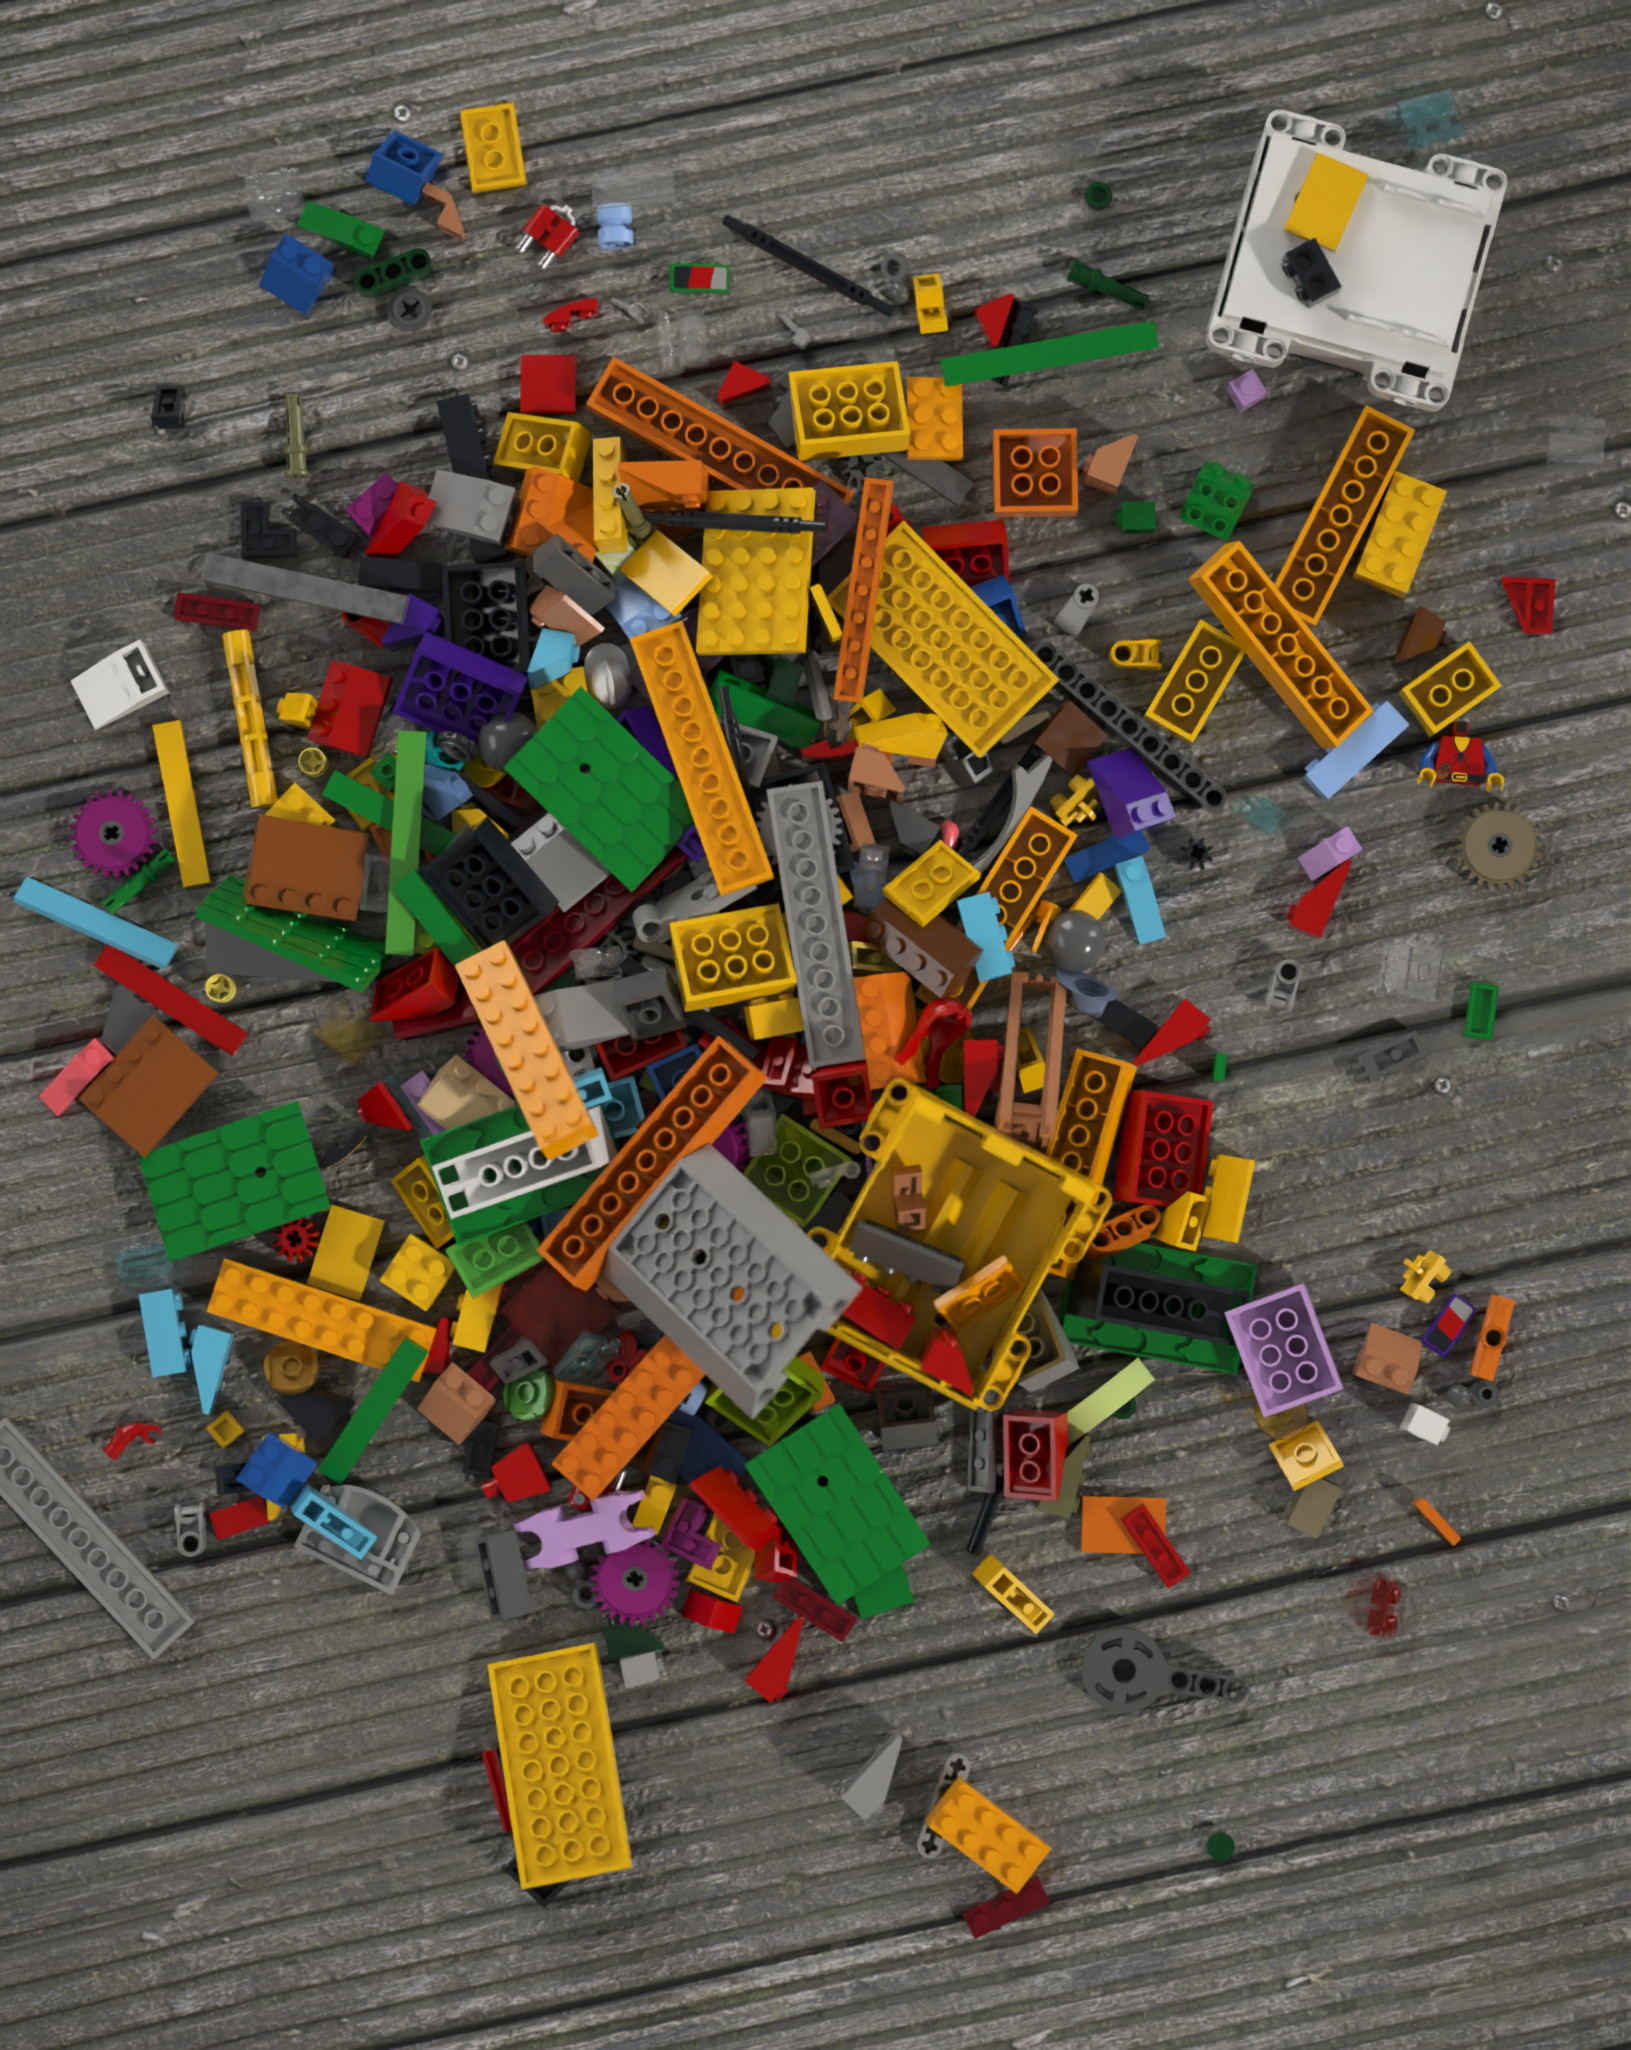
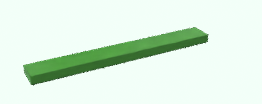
[385,730,427,956]

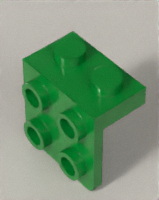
[1179,461,1255,540]

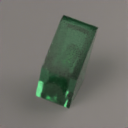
[603,1616,665,1660]

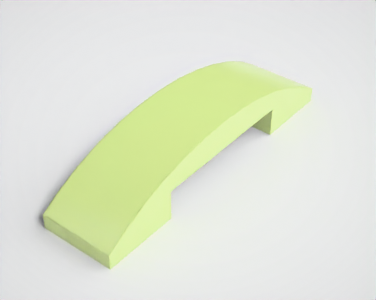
[1066,1357,1155,1446]

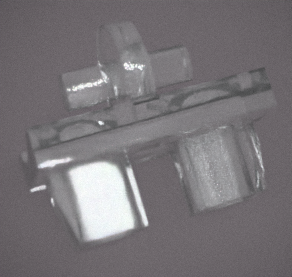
[569,946,624,980]

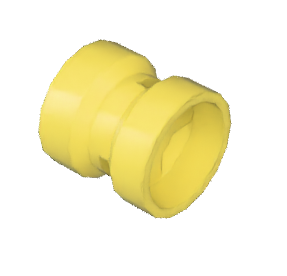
[298,747,329,778]
[205,974,236,1003]

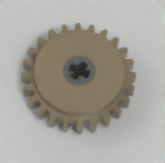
[1453,802,1543,891]

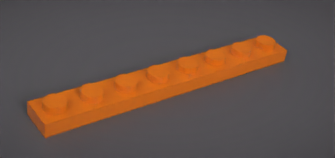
[833,477,894,704]

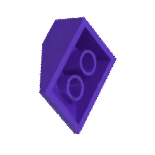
[1087,748,1176,840]

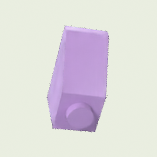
[1297,826,1363,881]

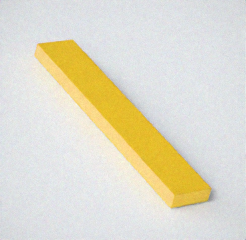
[152,720,212,888]

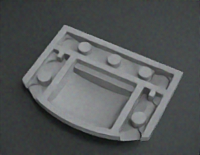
[294,1485,422,1595]

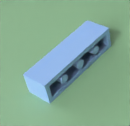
[1303,701,1410,802]

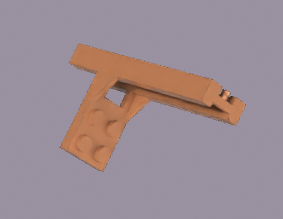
[993,971,1067,1155]

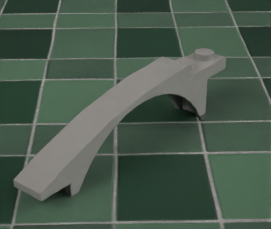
[894,754,1053,877]

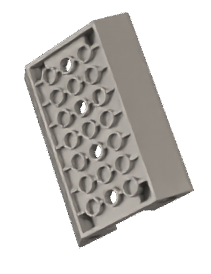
[603,1144,863,1419]

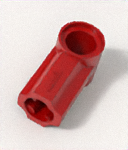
[342,612,390,649]

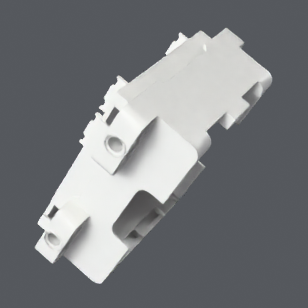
[1206,110,1507,412]

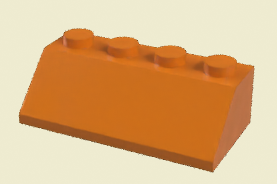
[853,972,926,1091]

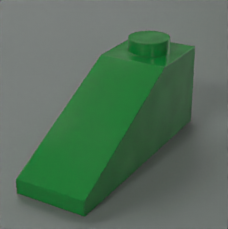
[297,201,385,261]

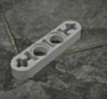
[916,1752,970,1859]

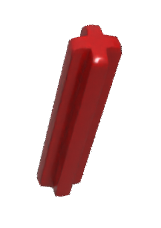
[482,1749,512,1832]

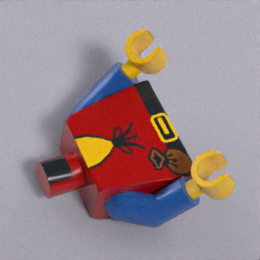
[1416,721,1504,792]

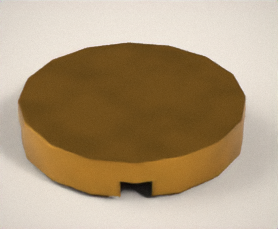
[263,1340,320,1395]

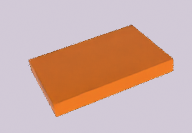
[1081,1496,1166,1554]

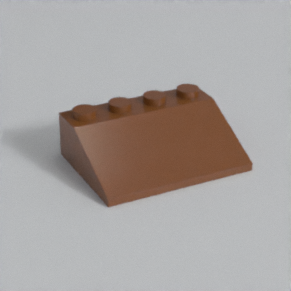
[243,814,369,921]
[79,1015,219,1157]

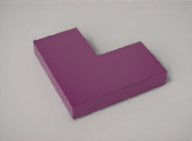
[660,1495,722,1570]

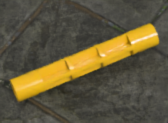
[222,630,278,809]

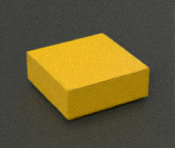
[206,1410,246,1449]

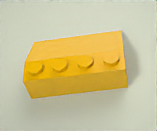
[788,361,910,461]
[669,903,797,1012]

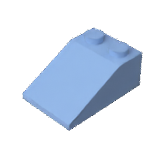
[605,572,685,643]

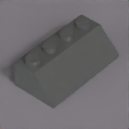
[849,1217,967,1295]

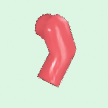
[940,820,959,850]

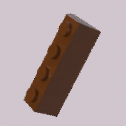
[859,897,984,998]

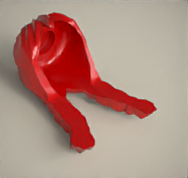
[895,997,972,1091]

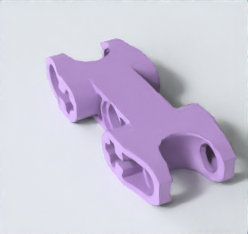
[513,1490,656,1569]

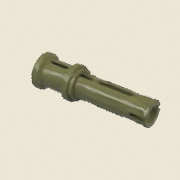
[283,394,310,480]
[612,483,656,547]

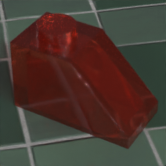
[481,774,540,814]

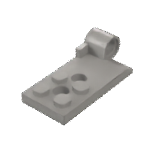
[632,871,757,944]

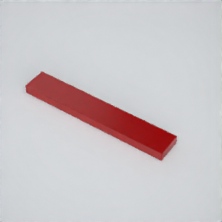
[93,944,249,1057]

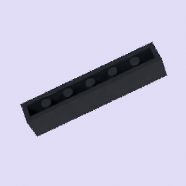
[436,394,508,564]

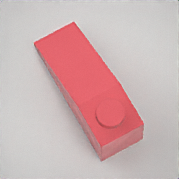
[39,1038,116,1117]

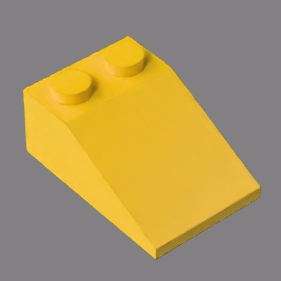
[493,412,593,483]

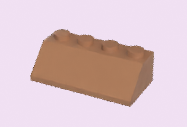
[847,744,905,804]

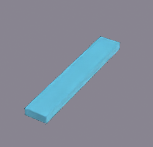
[14,877,178,970]

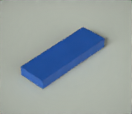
[1063,832,1150,885]

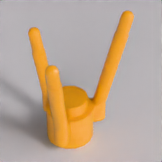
[1006,900,1062,953]

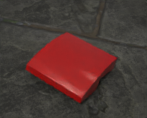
[520,355,577,414]
[801,739,859,764]
[761,1036,826,1100]

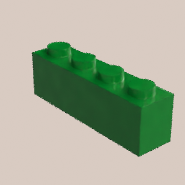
[708,669,820,749]

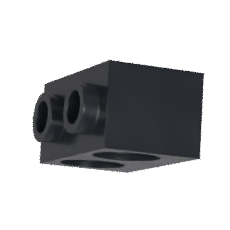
[1281,237,1342,308]

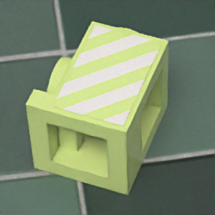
[595,535,638,577]

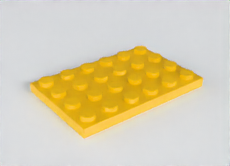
[696,488,816,655]

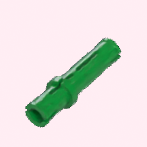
[101,848,176,915]

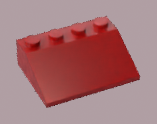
[1113,1090,1214,1207]

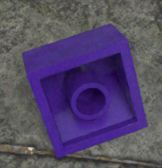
[382,593,444,652]

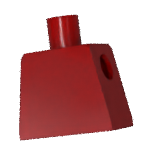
[481,1441,552,1503]

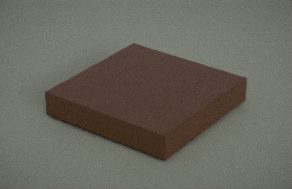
[1032,699,1108,778]

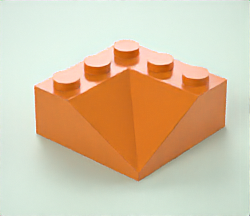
[992,428,1078,518]
[618,460,712,512]
[504,467,597,563]

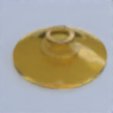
[1254,1400,1308,1440]

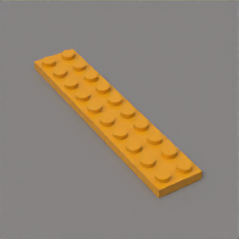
[629,620,774,897]

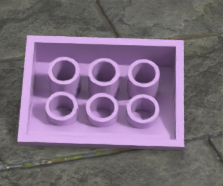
[1224,1282,1343,1417]

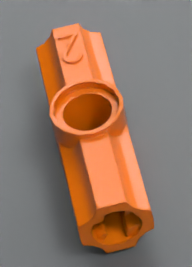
[1469,1294,1515,1381]

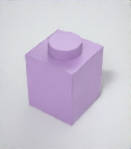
[1226,369,1267,413]

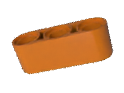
[1085,1204,1160,1261]

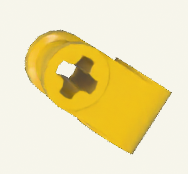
[1108,639,1162,670]

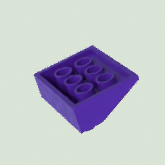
[392,632,528,746]

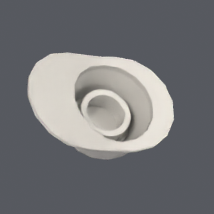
[584,643,632,709]

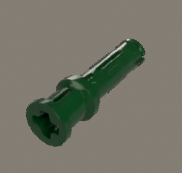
[1066,258,1150,311]

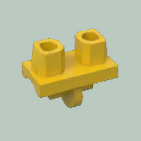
[1049,775,1099,827]
[1399,1250,1451,1303]

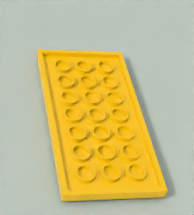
[826,521,1060,758]
[487,1643,633,1889]

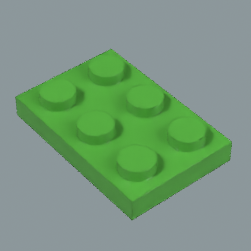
[445,1222,545,1299]

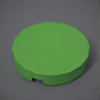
[503,1367,554,1421]

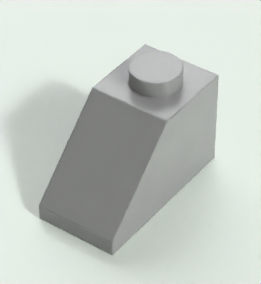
[620,1649,665,1689]

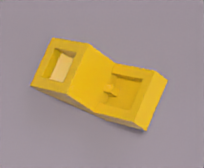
[912,273,948,334]

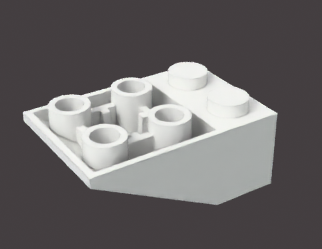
[71,640,170,730]

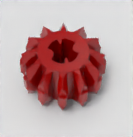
[272,1217,320,1262]

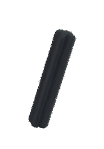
[966,1475,1004,1555]

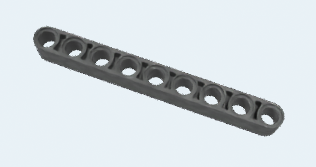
[1033,642,1227,813]

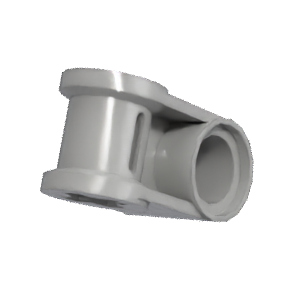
[1053,584,1099,638]
[1263,959,1302,1014]
[175,1502,207,1557]

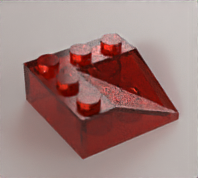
[500,1263,619,1372]

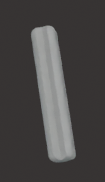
[802,651,832,722]

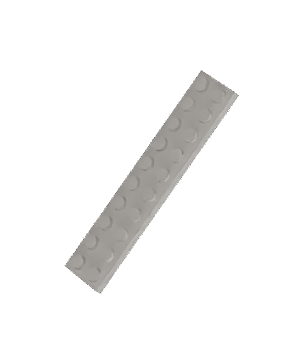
[767,781,866,1068]
[0,1417,196,1660]

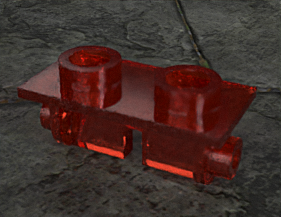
[1367,1579,1401,1638]

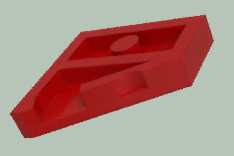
[1502,576,1556,635]

